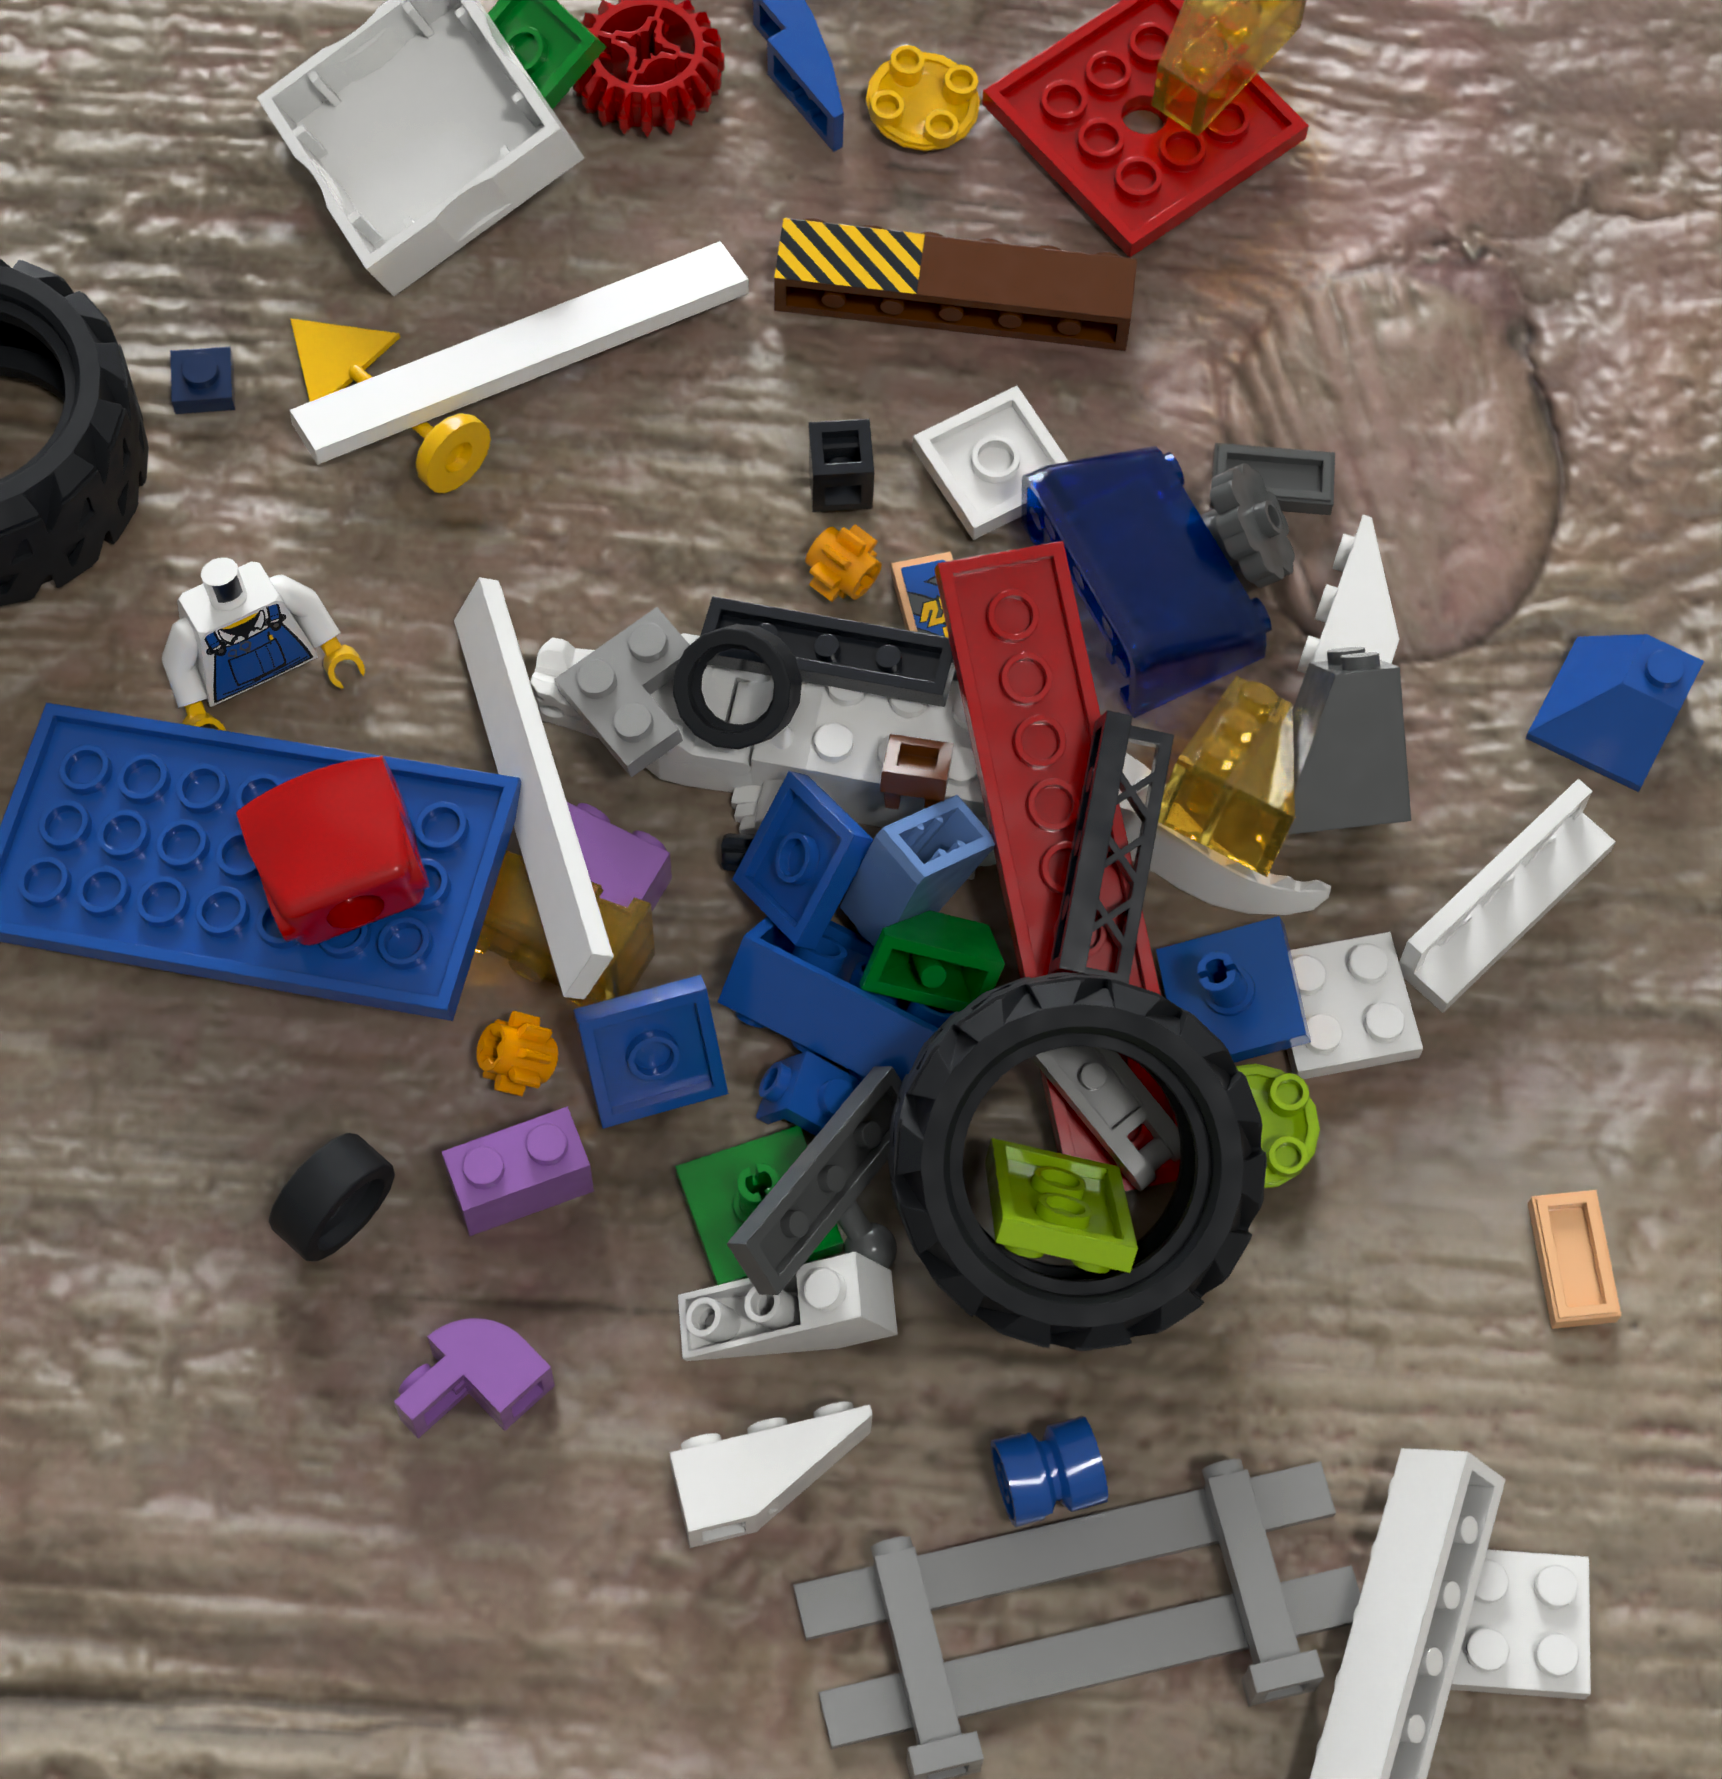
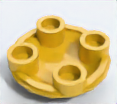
[866,45,980,151]

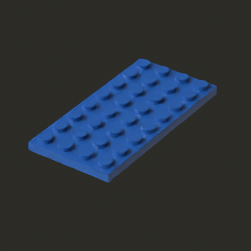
[0,703,521,1021]

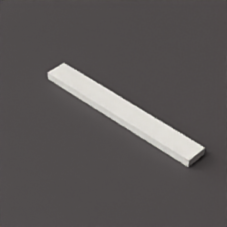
[290,241,749,465]
[454,577,614,999]

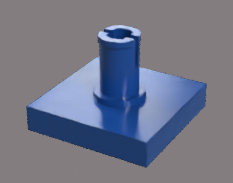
[732,771,874,950]
[1156,916,1311,1063]
[573,975,729,1129]

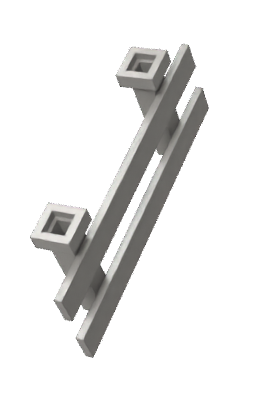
[793,1459,1361,1779]

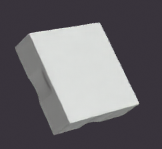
[257,0,585,296]

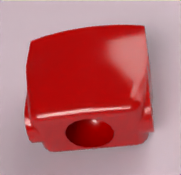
[236,755,430,946]

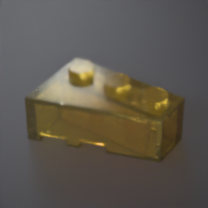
[1152,0,1307,136]
[1158,676,1295,877]
[475,851,655,1007]

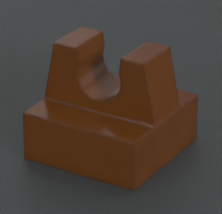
[880,734,954,810]

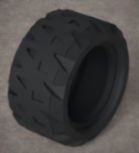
[0,258,149,606]
[887,972,1267,1351]

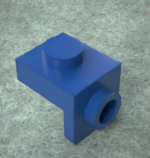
[756,1051,861,1136]

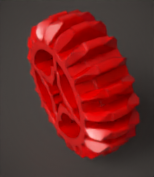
[573,0,725,138]

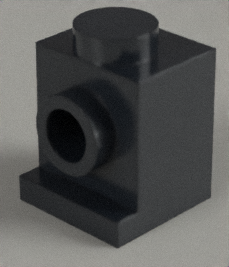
[808,419,874,512]

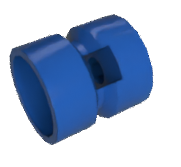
[990,1416,1108,1527]

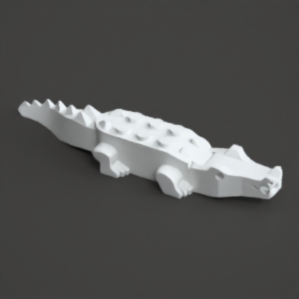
[530,633,1331,915]

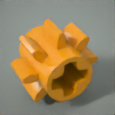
[805,524,882,602]
[476,1011,558,1096]

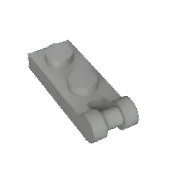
[1031,1046,1180,1191]

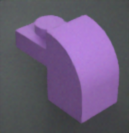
[394,1318,555,1439]

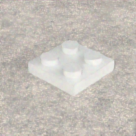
[912,386,1079,540]
[1286,932,1423,1079]
[1450,1550,1591,1700]

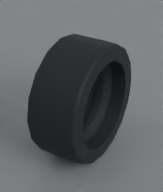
[673,624,802,750]
[269,1133,395,1262]

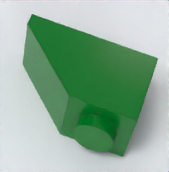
[860,910,1005,1012]

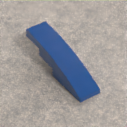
[753,0,844,152]

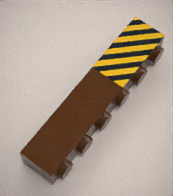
[774,218,1137,351]

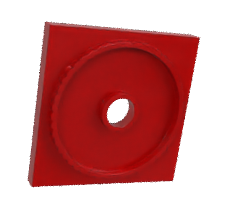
[982,0,1309,258]

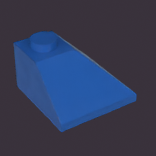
[1525,634,1704,792]

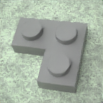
[554,607,690,778]

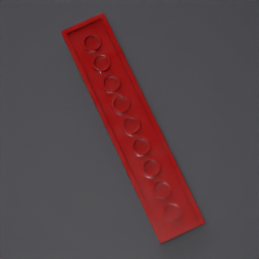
[934,541,1180,1191]

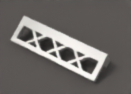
[1399,779,1616,1013]

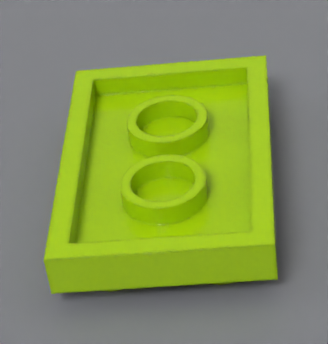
[985,1138,1138,1273]

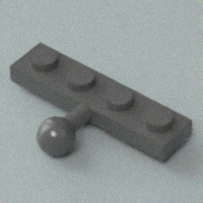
[727,1066,902,1295]

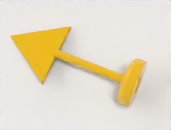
[290,318,491,493]

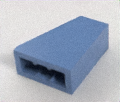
[840,795,995,947]

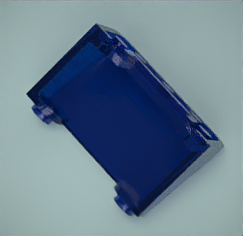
[1021,446,1272,718]

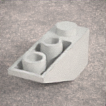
[1297,515,1399,673]
[678,1251,898,1361]
[670,1402,872,1548]

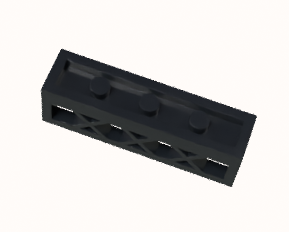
[700,596,958,707]
[1047,710,1174,984]

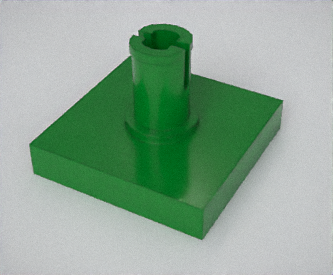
[488,0,606,110]
[675,1126,844,1285]

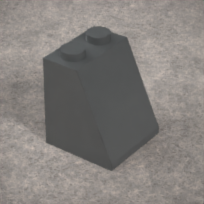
[1259,647,1411,835]

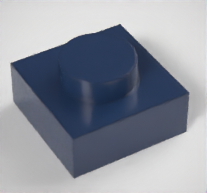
[170,346,235,414]

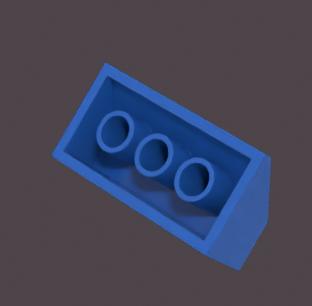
[718,917,955,1081]

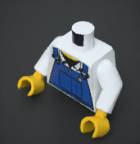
[162,558,365,731]

